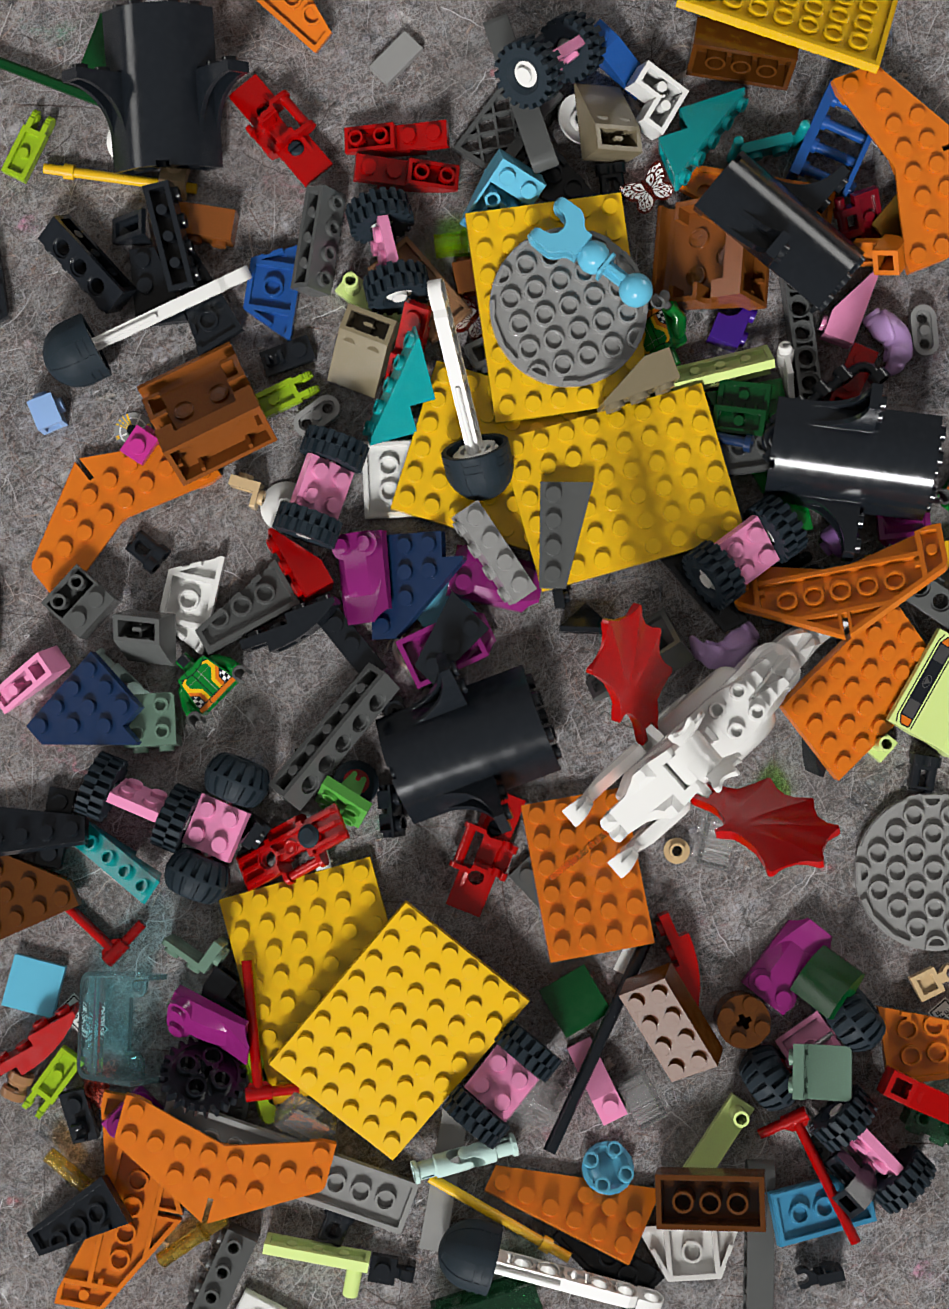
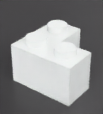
[624,60,689,140]

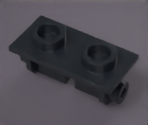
[377,785,407,838]

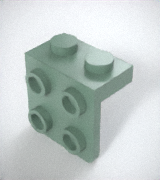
[124,692,182,754]
[161,934,231,974]
[788,1043,852,1102]

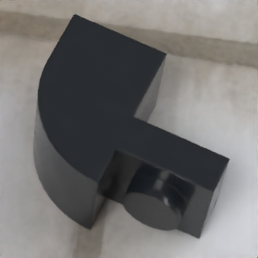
[233,804,271,850]
[201,964,246,1019]
[824,1149,877,1219]

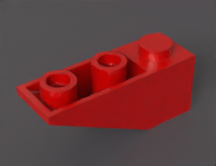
[266,528,334,603]
[876,1065,949,1124]

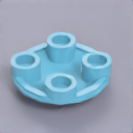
[582,1141,634,1195]

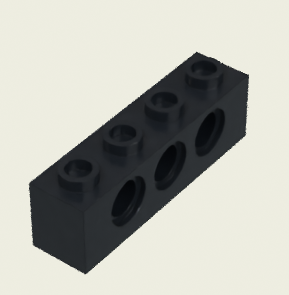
[38,214,137,314]

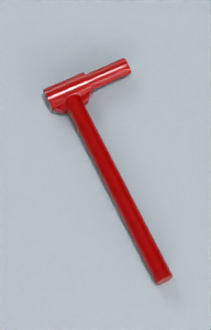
[65,907,147,967]
[241,960,299,1102]
[757,1106,861,1246]

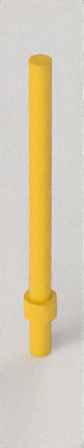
[43,163,198,194]
[427,1176,572,1263]

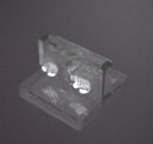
[508,1071,567,1138]

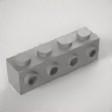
[451,500,537,606]

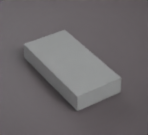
[369,31,423,87]

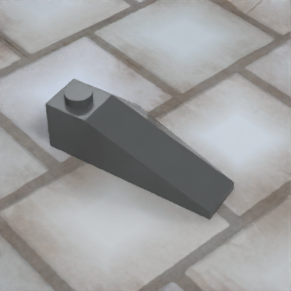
[586,608,695,702]

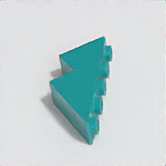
[658,87,749,191]
[363,326,435,446]
[75,814,162,904]

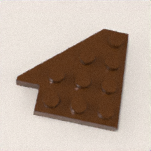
[0,855,83,940]

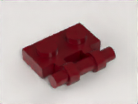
[833,185,882,241]

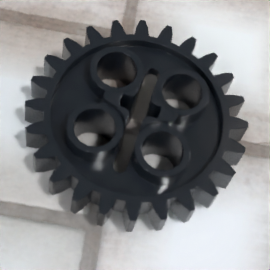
[159,1037,247,1119]

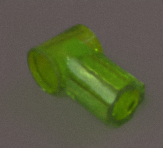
[434,228,471,259]

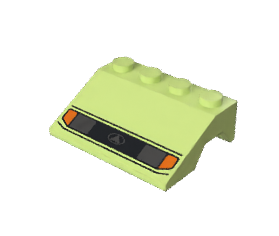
[886,628,949,758]

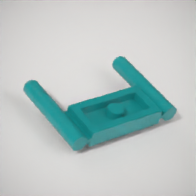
[726,120,810,164]

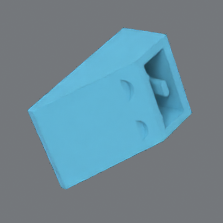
[459,148,546,228]

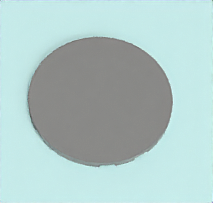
[489,227,648,388]
[853,793,949,951]

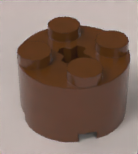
[713,990,771,1049]

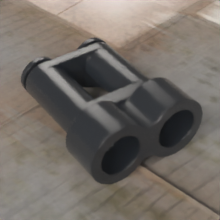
[595,161,627,200]
[125,530,171,574]
[907,753,942,794]
[317,1209,355,1247]

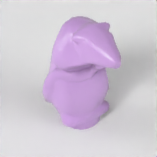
[862,308,913,376]
[689,621,760,669]

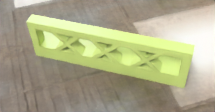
[669,344,775,392]

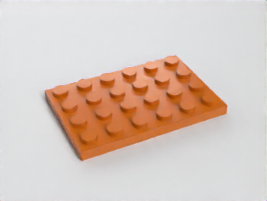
[779,606,927,781]
[521,788,655,963]

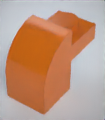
[853,234,905,275]

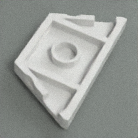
[159,556,226,655]
[641,1226,738,1282]

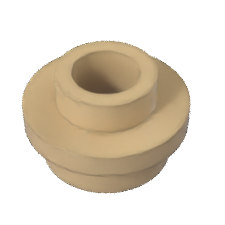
[663,837,690,864]

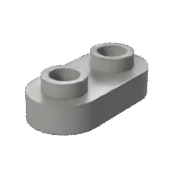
[908,304,939,358]
[293,395,341,437]

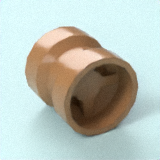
[0,1068,35,1103]

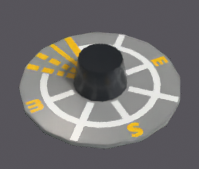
[114,412,152,446]

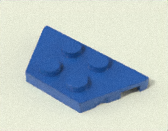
[243,245,299,341]

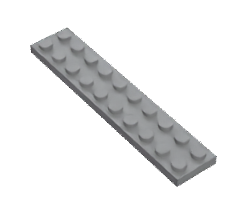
[163,1099,419,1235]

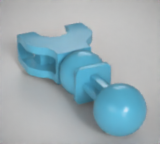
[527,197,653,308]

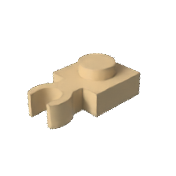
[908,963,949,1002]

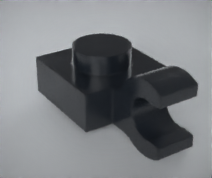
[368,1252,416,1286]
[794,1260,846,1289]

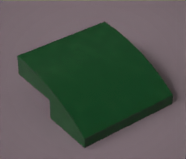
[713,380,773,437]
[790,945,865,1020]
[539,964,608,1038]

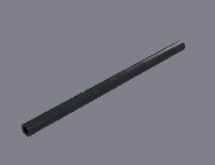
[543,933,656,1155]

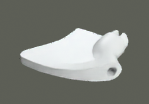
[776,341,795,398]

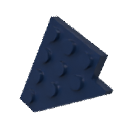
[372,531,467,640]
[26,651,145,745]

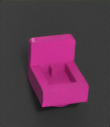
[119,425,160,466]

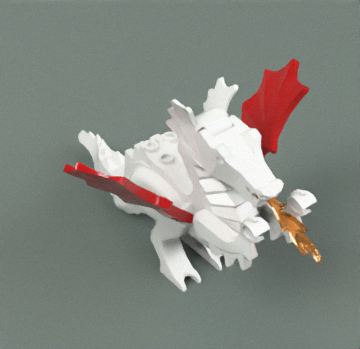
[549,603,850,881]

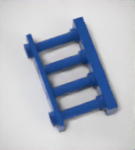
[785,78,872,199]

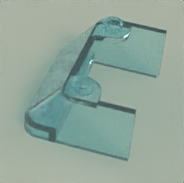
[77,971,167,1087]

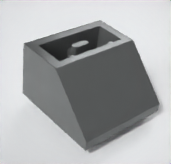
[41,564,121,640]
[113,609,176,666]

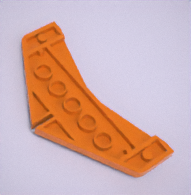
[830,67,949,275]
[32,445,222,593]
[734,523,949,640]
[54,1090,184,1309]
[115,1092,337,1224]

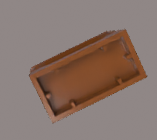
[650,198,770,311]
[137,341,277,486]

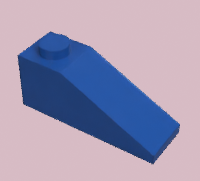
[594,19,641,101]

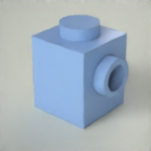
[27,391,68,435]

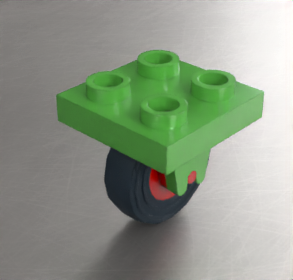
[314,760,379,828]

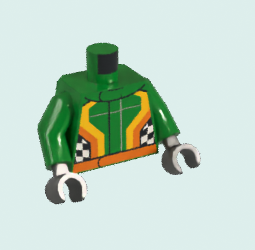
[642,290,687,365]
[176,652,252,730]

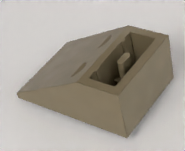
[574,83,643,163]
[327,303,400,398]
[597,347,680,415]

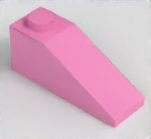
[818,272,879,350]
[0,645,71,714]
[567,1036,628,1126]

